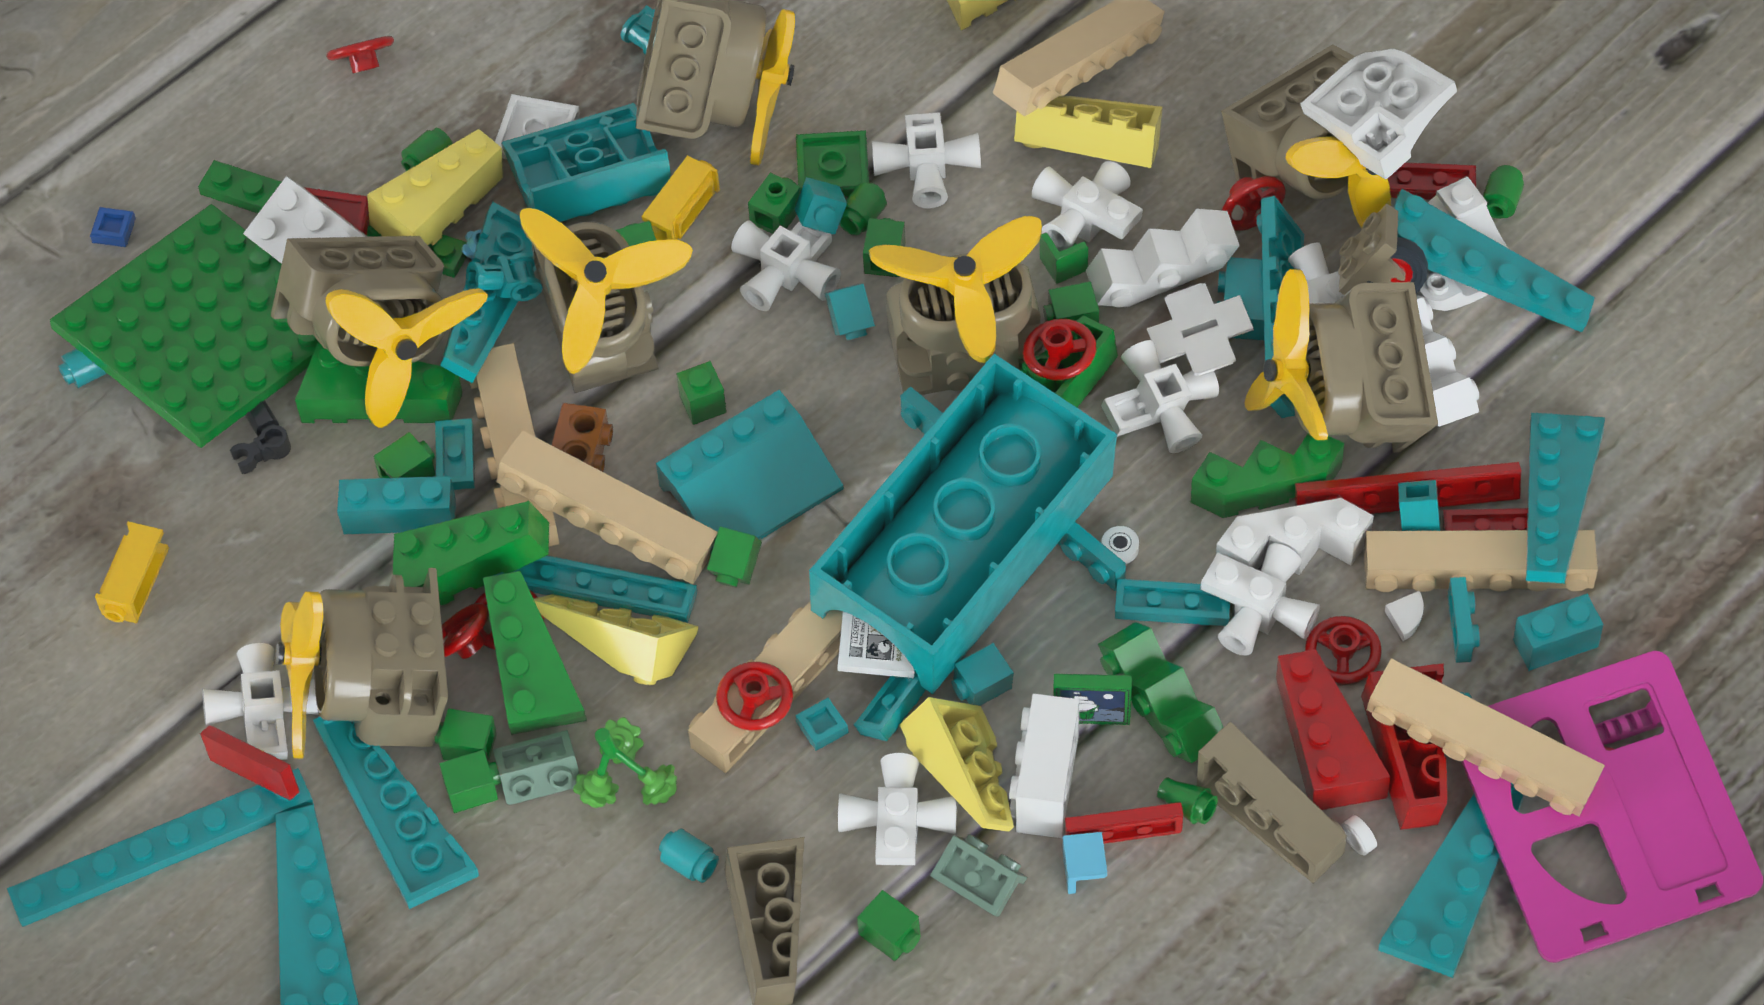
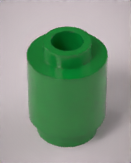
[401,127,453,171]
[1483,165,1524,219]
[839,183,887,236]

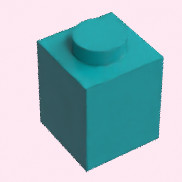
[795,177,847,235]
[824,284,875,340]
[1398,480,1440,531]
[951,643,1014,706]

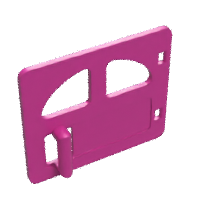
[1461,651,1763,963]

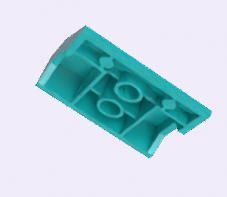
[501,103,671,223]
[656,389,844,540]

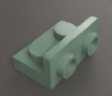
[493,730,579,805]
[930,834,1028,917]

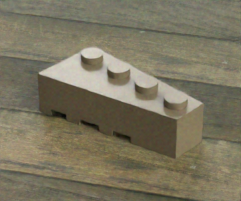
[1197,721,1347,884]
[724,837,805,1005]

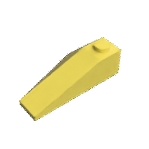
[900,697,1014,832]

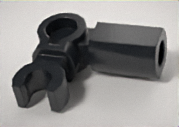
[230,400,291,474]

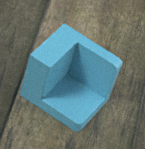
[1063,832,1107,894]

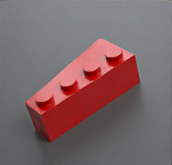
[1276,649,1391,810]
[1361,663,1447,830]

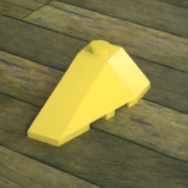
[534,594,698,685]

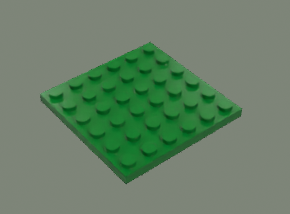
[50,204,318,448]

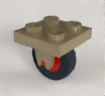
[1338,204,1428,295]

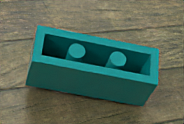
[337,476,456,535]

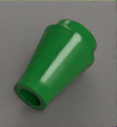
[1157,777,1218,824]

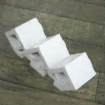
[1086,209,1239,308]
[1416,294,1479,427]
[1216,498,1374,575]

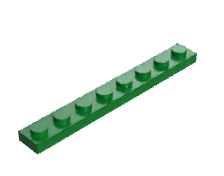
[198,160,467,278]

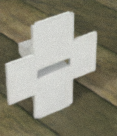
[1147,283,1254,376]

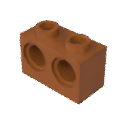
[552,403,613,472]

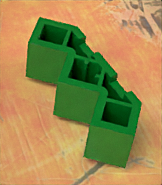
[1190,433,1344,518]
[1098,622,1224,763]

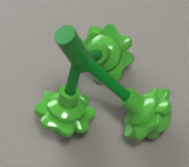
[573,717,677,808]

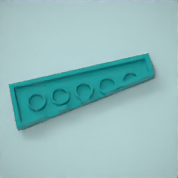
[1393,189,1595,332]
[1257,196,1305,419]
[440,202,536,383]
[1526,412,1605,584]
[313,717,479,909]
[1378,783,1525,978]
[276,804,359,1005]

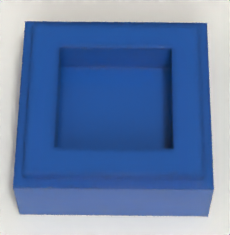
[90,207,136,247]

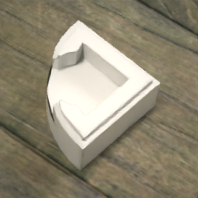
[1385,591,1424,641]

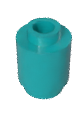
[58,349,107,388]
[659,828,719,883]

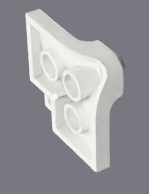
[1300,49,1457,180]
[1416,176,1508,311]

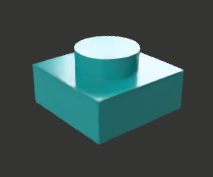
[795,697,849,751]

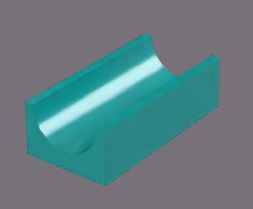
[809,354,1117,694]

